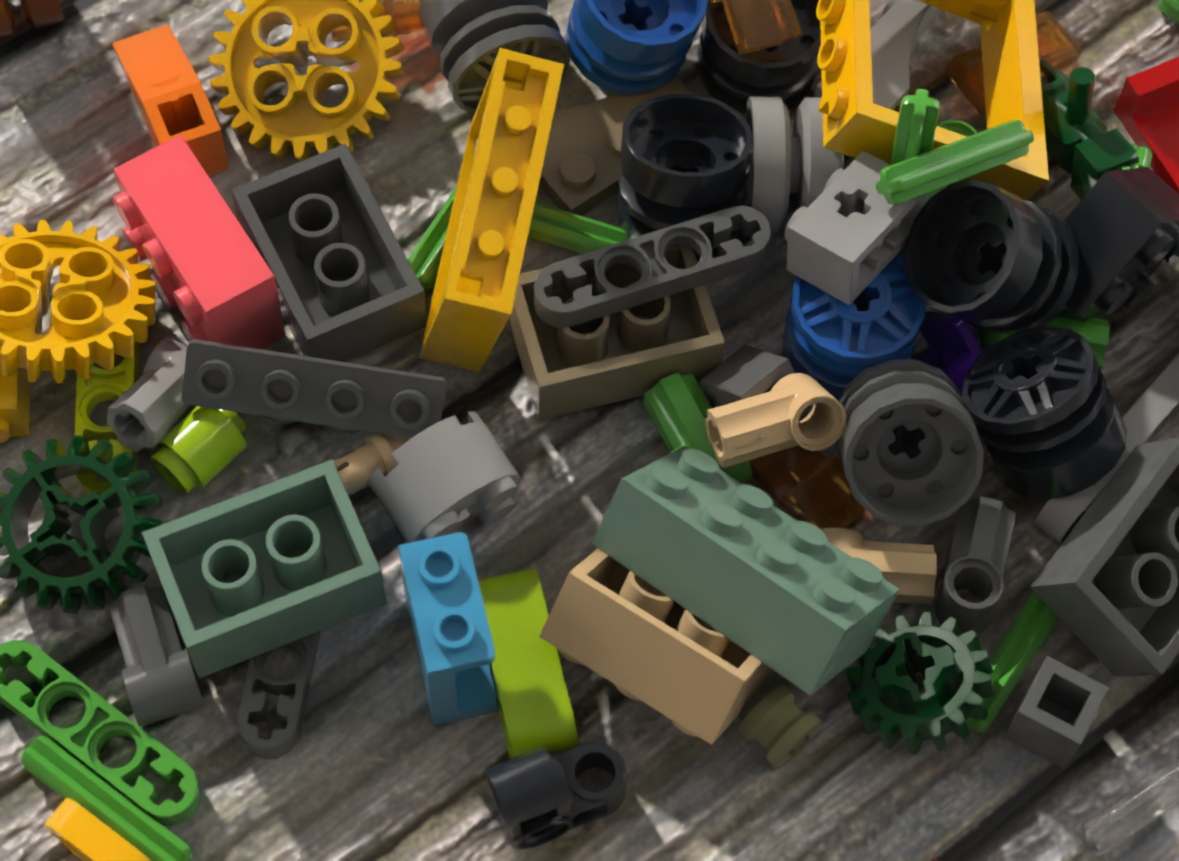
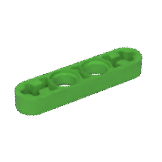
[0,640,202,826]

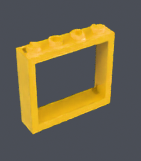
[816,0,1049,200]
[419,48,564,372]

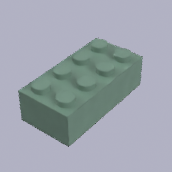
[592,446,900,695]

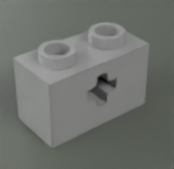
[784,150,926,305]

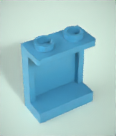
[398,532,498,726]

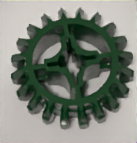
[0,435,165,614]

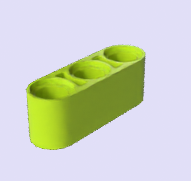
[478,567,579,759]

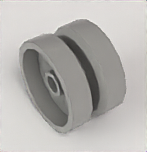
[744,97,844,233]

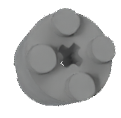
[368,411,521,543]

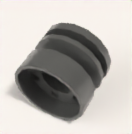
[419,0,571,114]
[836,359,984,526]

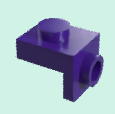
[917,311,983,396]

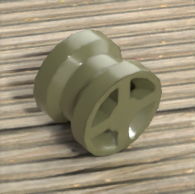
[737,684,823,770]

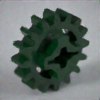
[846,612,995,755]

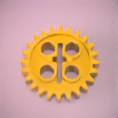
[209,0,406,162]
[0,220,156,383]

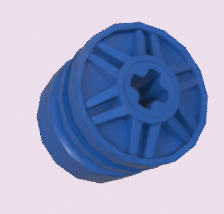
[565,0,708,96]
[782,253,925,401]

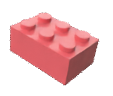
[112,135,286,349]

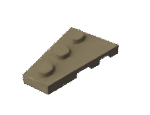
[539,78,692,216]

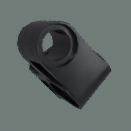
[485,742,627,849]

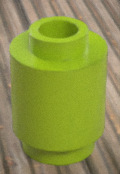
[150,406,247,495]

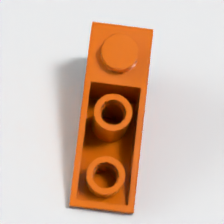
[112,24,229,176]

